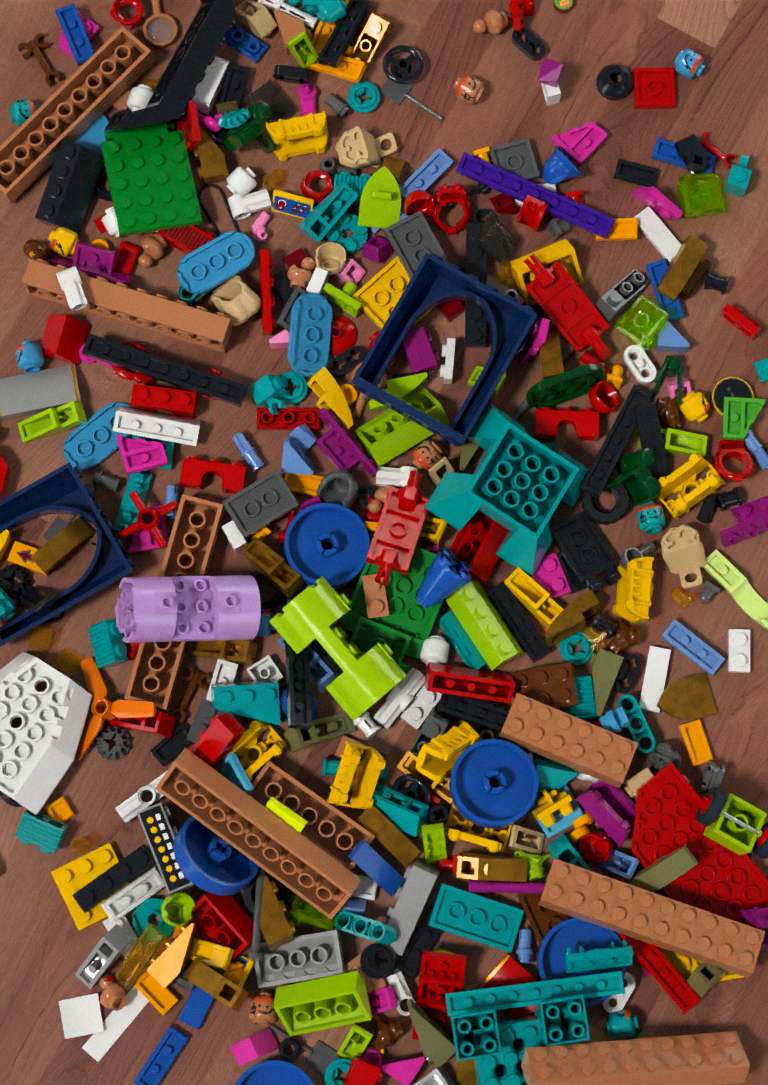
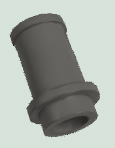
[324,93,350,118]
[92,471,121,492]

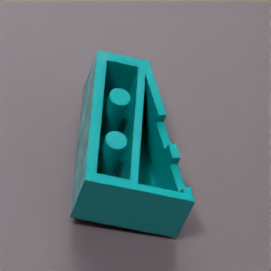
[211,680,281,726]

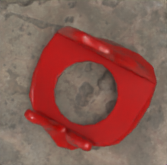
[110,0,144,30]
[300,170,334,205]

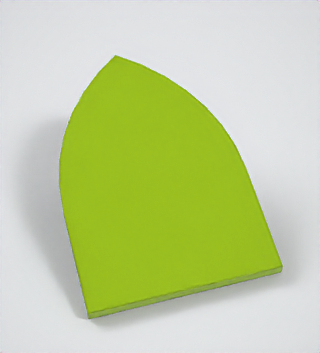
[357,166,401,229]

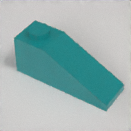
[297,181,359,243]
[372,783,430,837]
[547,833,594,872]

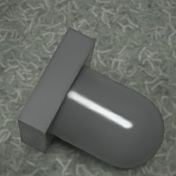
[547,219,572,241]
[698,580,721,604]
[176,966,194,992]

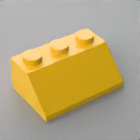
[509,239,584,305]

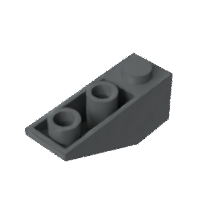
[594,268,651,324]
[411,707,452,753]

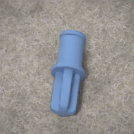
[744,429,768,470]
[232,432,265,472]

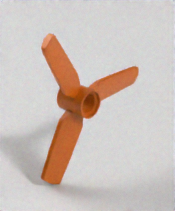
[76,657,157,760]

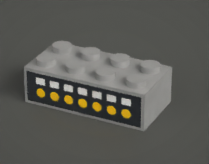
[136,802,196,895]

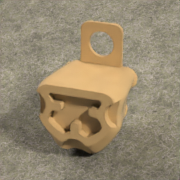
[335,126,398,169]
[211,275,262,326]
[661,524,707,589]

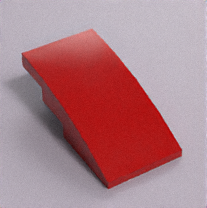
[412,950,467,1040]

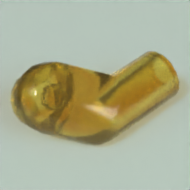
[496,260,515,288]

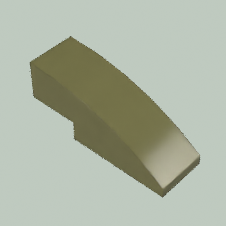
[629,845,698,893]

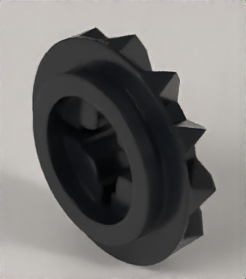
[0,564,31,598]
[359,943,395,979]

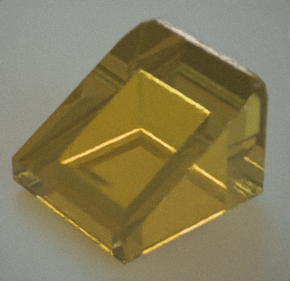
[28,626,56,653]
[53,648,83,677]

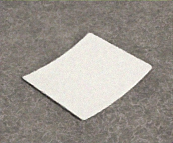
[59,993,104,1039]

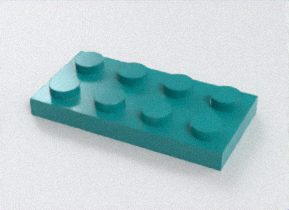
[428,883,524,953]

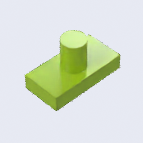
[322,281,362,318]
[421,823,447,864]

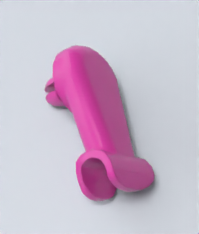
[298,84,317,117]
[197,110,223,132]

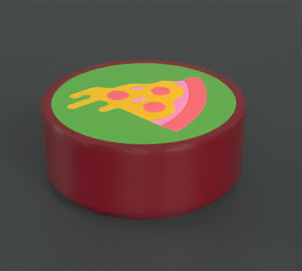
[553,0,574,14]

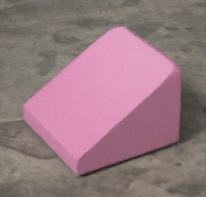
[335,258,367,286]
[269,330,289,349]
[667,378,691,399]

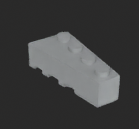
[380,859,440,956]

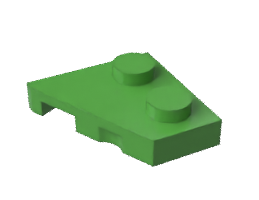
[722,397,765,441]

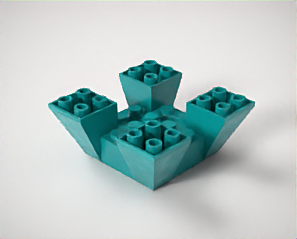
[424,403,589,577]
[451,994,590,1085]

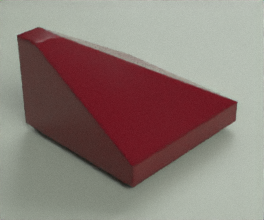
[490,194,518,215]

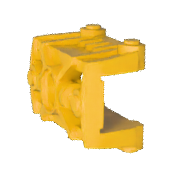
[265,111,328,162]
[657,453,726,520]
[612,556,654,623]
[221,720,288,781]
[415,721,479,784]
[326,741,386,809]
[444,803,512,853]

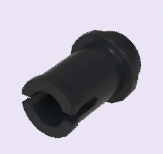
[696,496,718,524]

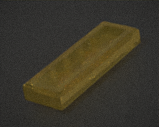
[114,923,166,991]

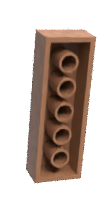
[498,693,638,788]
[249,760,375,872]

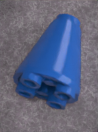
[415,548,472,609]

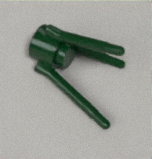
[651,355,684,406]

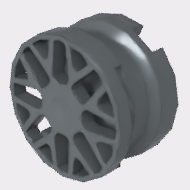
[647,743,682,772]
[700,760,726,791]

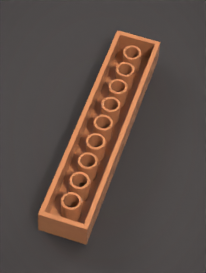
[0,26,155,204]
[22,259,232,353]
[124,494,225,713]
[155,748,361,919]
[538,858,765,978]
[521,1031,750,1085]

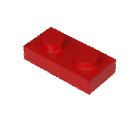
[720,303,760,341]

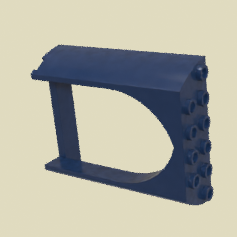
[351,253,538,447]
[0,462,135,647]

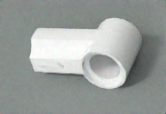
[228,189,272,220]
[56,266,88,311]
[376,466,419,489]
[384,971,416,1016]

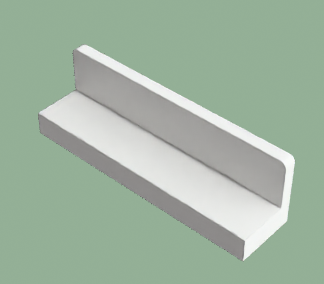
[113,406,200,446]

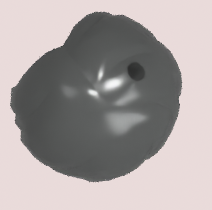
[316,470,359,509]

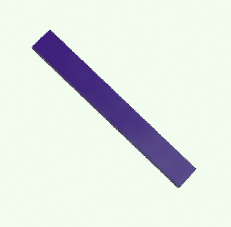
[456,152,615,239]

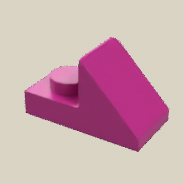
[368,986,398,1015]

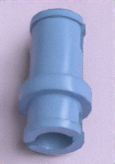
[163,485,180,520]
[516,929,534,964]

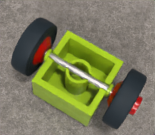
[696,787,768,859]

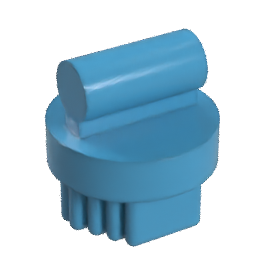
[599,707,630,734]

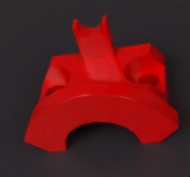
[507,0,535,32]
[515,195,548,232]

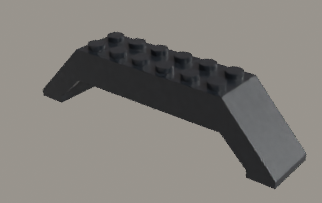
[104,0,236,133]

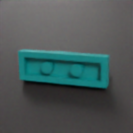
[113,472,153,536]
[437,610,487,670]
[565,940,633,973]

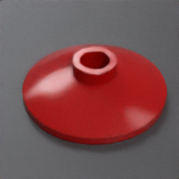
[329,315,357,356]

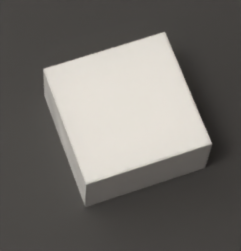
[541,83,561,106]
[306,267,329,295]
[221,520,247,554]
[246,655,284,682]

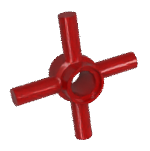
[119,491,178,549]

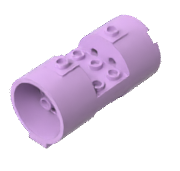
[115,575,261,643]

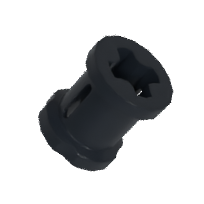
[704,271,729,295]
[716,487,742,511]
[590,612,619,640]
[429,805,449,825]

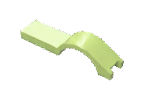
[703,549,768,630]

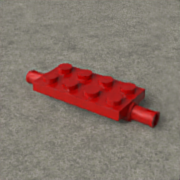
[524,254,612,360]
[365,470,429,585]

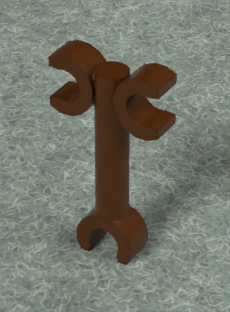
[17,33,62,87]
[170,665,212,723]

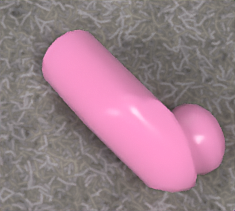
[251,211,271,242]

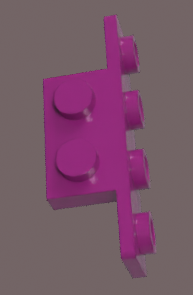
[49,241,133,285]
[315,407,378,478]
[720,496,768,547]

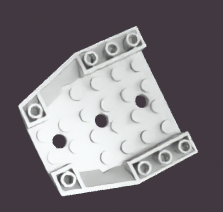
[0,652,93,816]

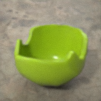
[161,892,195,927]

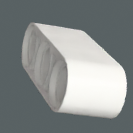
[190,56,231,115]

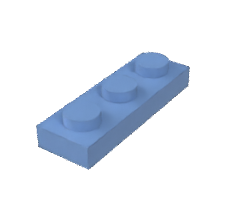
[399,148,454,201]
[661,619,725,676]

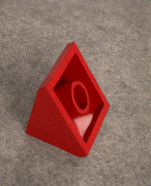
[41,315,90,365]

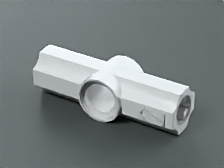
[373,668,425,730]
[115,770,168,824]

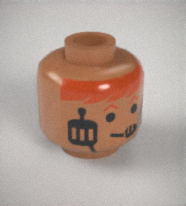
[453,74,485,105]
[412,440,444,471]
[248,992,277,1027]

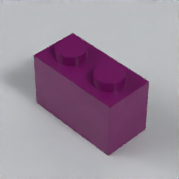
[401,326,440,375]

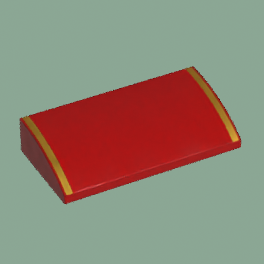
[478,954,537,1018]

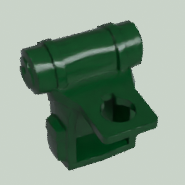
[224,102,277,153]
[606,448,661,506]

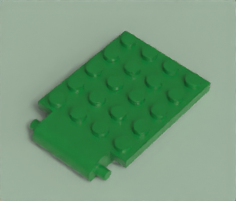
[101,122,202,237]
[340,546,444,673]

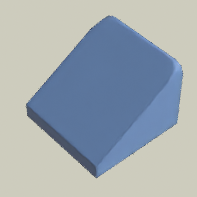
[289,423,318,453]
[343,897,366,916]

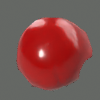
[404,190,435,218]
[589,380,620,414]
[578,831,613,864]

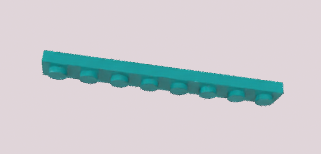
[445,971,625,1016]

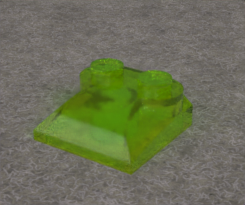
[677,173,727,219]
[615,295,670,350]
[288,892,335,931]

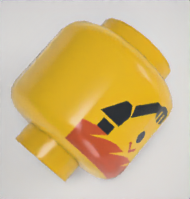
[48,227,80,257]
[679,390,710,423]

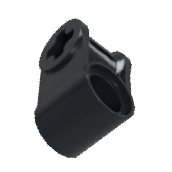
[675,134,708,176]

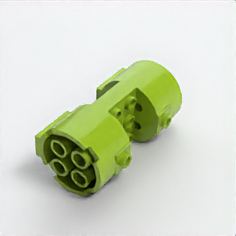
[269,576,407,721]

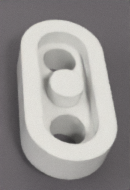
[623,345,657,384]
[602,972,635,1013]

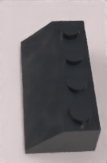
[35,140,104,235]

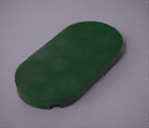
[526,363,607,410]

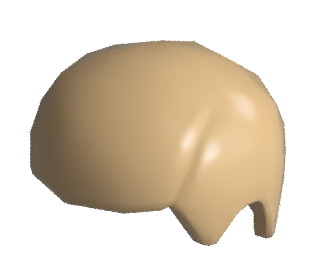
[315,242,346,275]

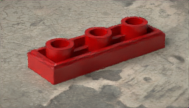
[257,408,320,431]

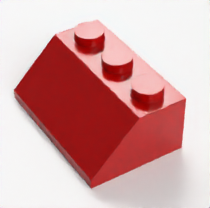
[449,510,509,582]
[188,892,262,963]

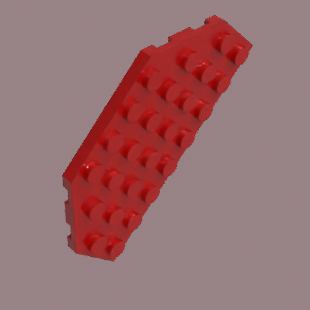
[631,762,768,922]

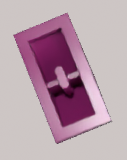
[230,1028,279,1067]
[381,1056,425,1085]

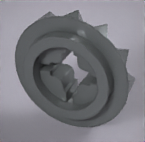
[96,726,130,760]

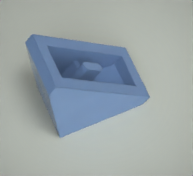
[655,315,690,353]
[281,435,316,475]
[597,849,640,881]

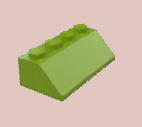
[354,387,450,467]
[446,581,525,671]
[273,970,372,1036]

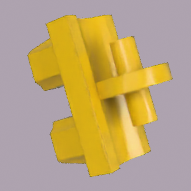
[531,788,573,828]

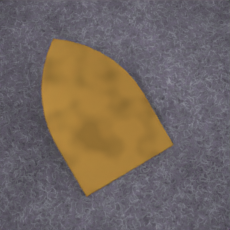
[657,673,718,720]

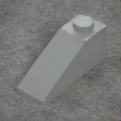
[75,924,133,989]

